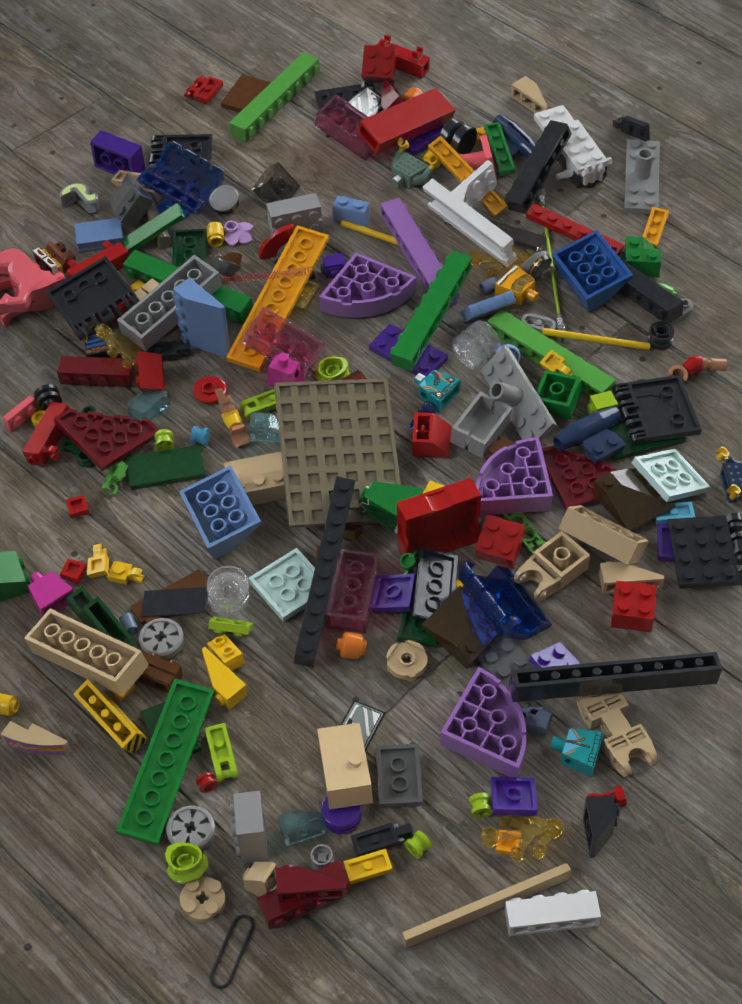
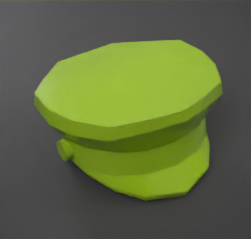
[315,356,350,381]
[165,842,209,884]

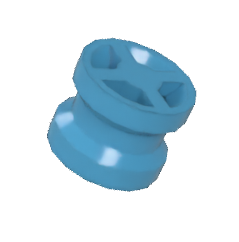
[190,426,210,446]

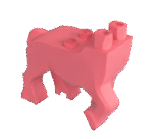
[0,248,66,327]

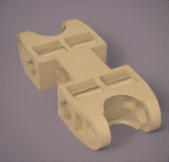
[575,693,657,777]

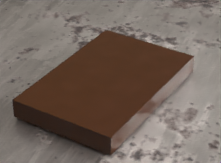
[221,74,270,112]

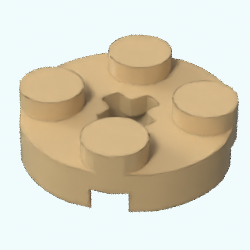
[387,640,428,682]
[180,877,226,923]

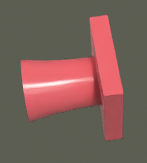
[459,134,497,181]

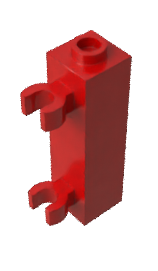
[376,34,430,78]
[67,241,129,279]
[22,402,69,466]

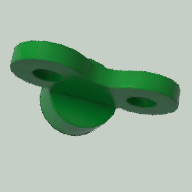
[400,549,418,574]

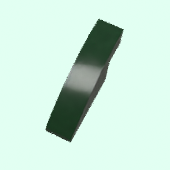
[65,586,136,647]

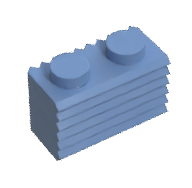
[332,195,370,227]

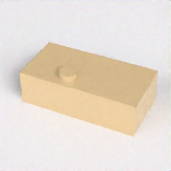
[558,505,649,565]
[317,723,373,810]

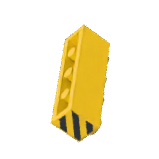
[73,679,148,755]

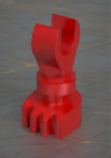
[587,786,627,807]

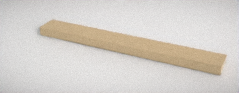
[402,863,571,949]

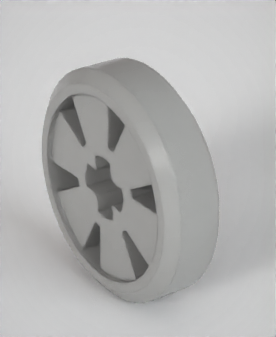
[139,618,184,660]
[166,805,215,851]

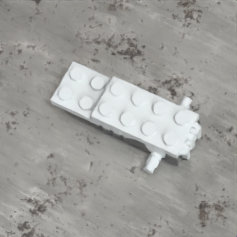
[534,105,612,188]

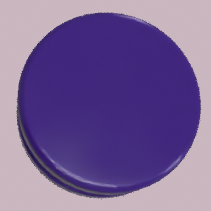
[321,796,362,834]

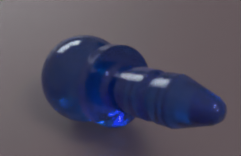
[409,401,436,428]

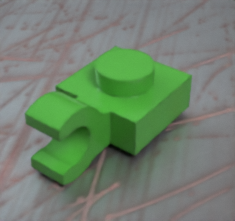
[102,461,128,496]

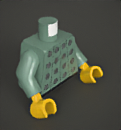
[391,138,440,188]

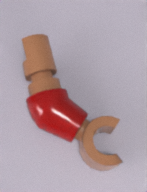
[667,356,727,386]

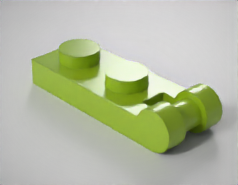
[239,389,276,420]
[205,723,239,783]

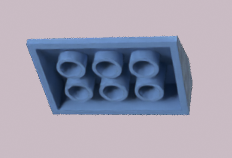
[173,278,231,357]
[179,465,262,560]

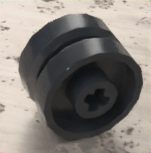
[439,118,477,154]

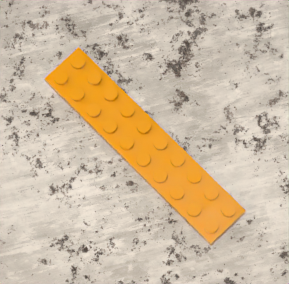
[226,225,329,372]

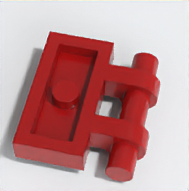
[184,75,223,104]

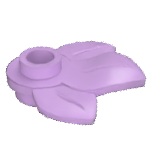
[223,221,253,246]

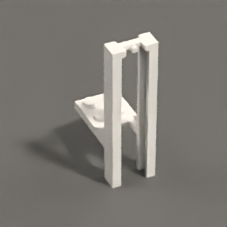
[423,160,517,268]

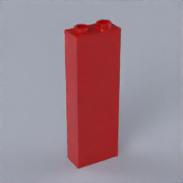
[357,88,455,155]

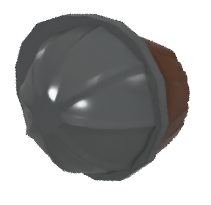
[210,252,242,277]

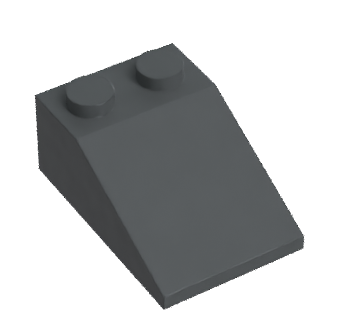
[109,173,154,228]

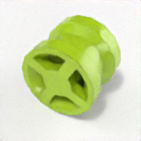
[154,429,174,451]
[469,793,493,819]
[404,830,432,859]

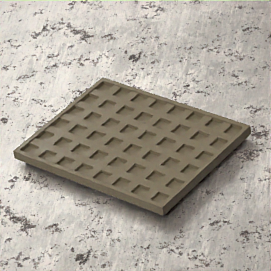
[274,378,401,528]

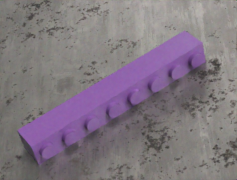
[381,198,459,306]

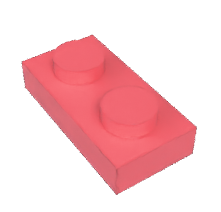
[3,396,38,432]

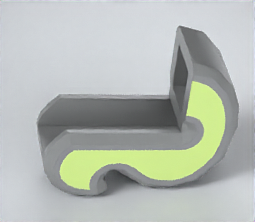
[59,183,100,213]

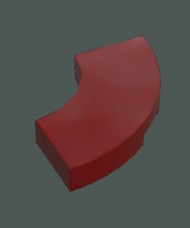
[258,224,294,260]

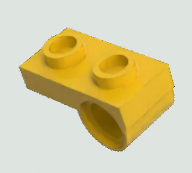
[207,634,245,671]

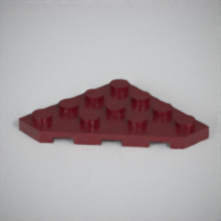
[54,409,159,471]
[542,445,617,511]

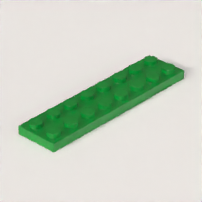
[116,679,214,846]

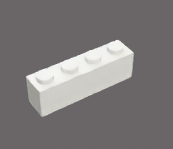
[505,890,601,936]

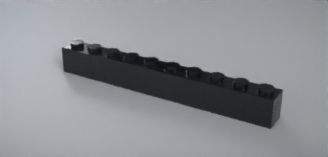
[294,476,356,668]
[508,652,723,702]

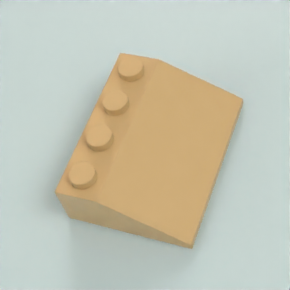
[224,451,286,505]

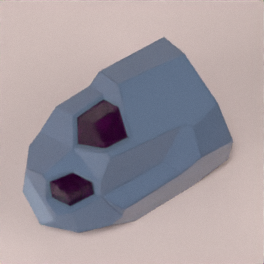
[522,706,553,734]

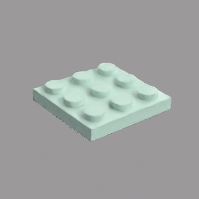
[632,449,710,502]
[248,548,332,622]

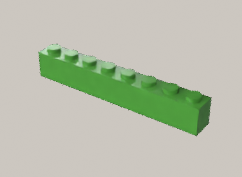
[229,52,320,142]
[487,309,616,398]

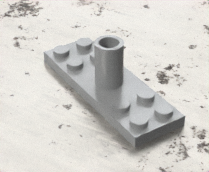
[624,139,660,214]
[480,346,557,442]

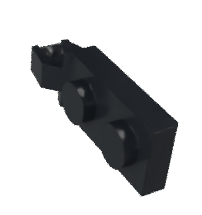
[612,116,650,141]
[140,341,191,361]
[350,822,413,857]

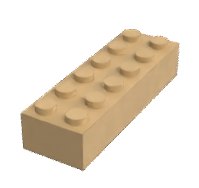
[24,609,149,697]

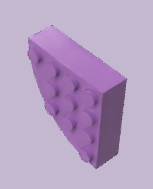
[319,252,416,318]
[476,437,553,516]
[440,667,526,777]

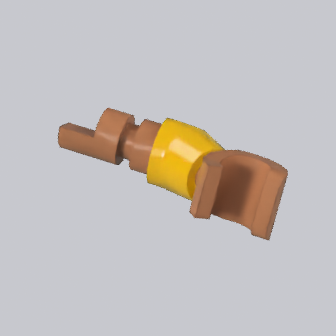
[215,388,251,448]

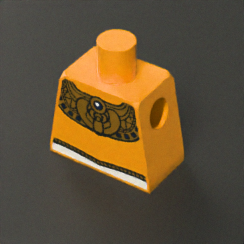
[495,265,539,305]

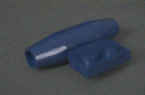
[490,114,536,159]
[553,407,626,464]

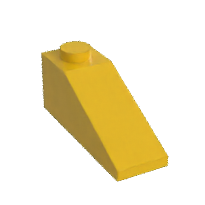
[202,647,248,710]

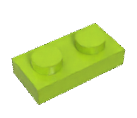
[208,617,253,637]

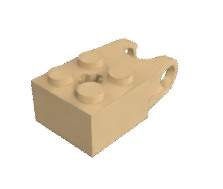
[514,531,590,601]

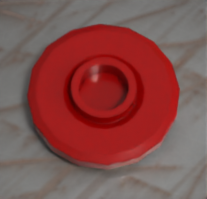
[193,376,227,404]

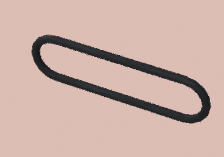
[210,915,254,989]

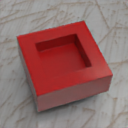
[66,495,90,519]
[60,558,87,583]

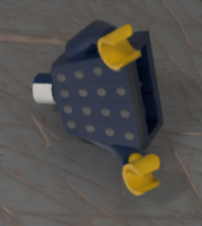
[716,447,742,503]

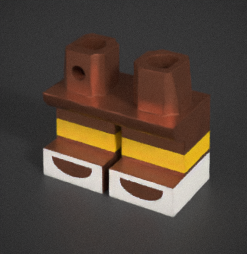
[33,241,76,275]

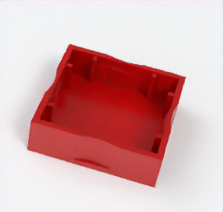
[397,478,481,556]

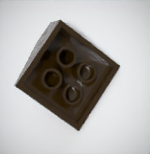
[593,467,675,532]
[421,585,505,668]

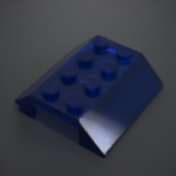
[136,141,225,215]
[459,560,552,640]

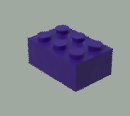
[90,130,146,175]

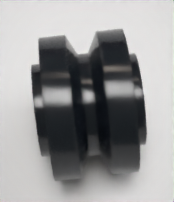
[648,321,675,350]
[34,384,62,411]

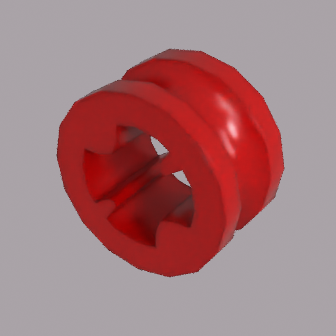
[196,772,218,793]

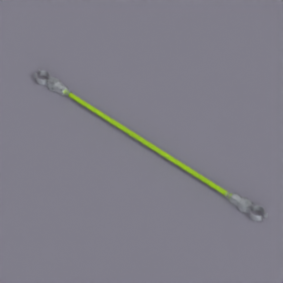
[537,184,567,343]

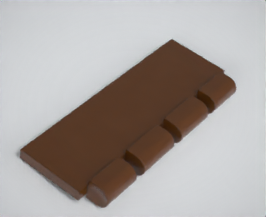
[130,569,212,624]

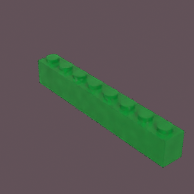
[123,249,253,323]
[390,250,472,372]

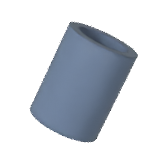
[479,277,498,294]
[119,613,139,636]

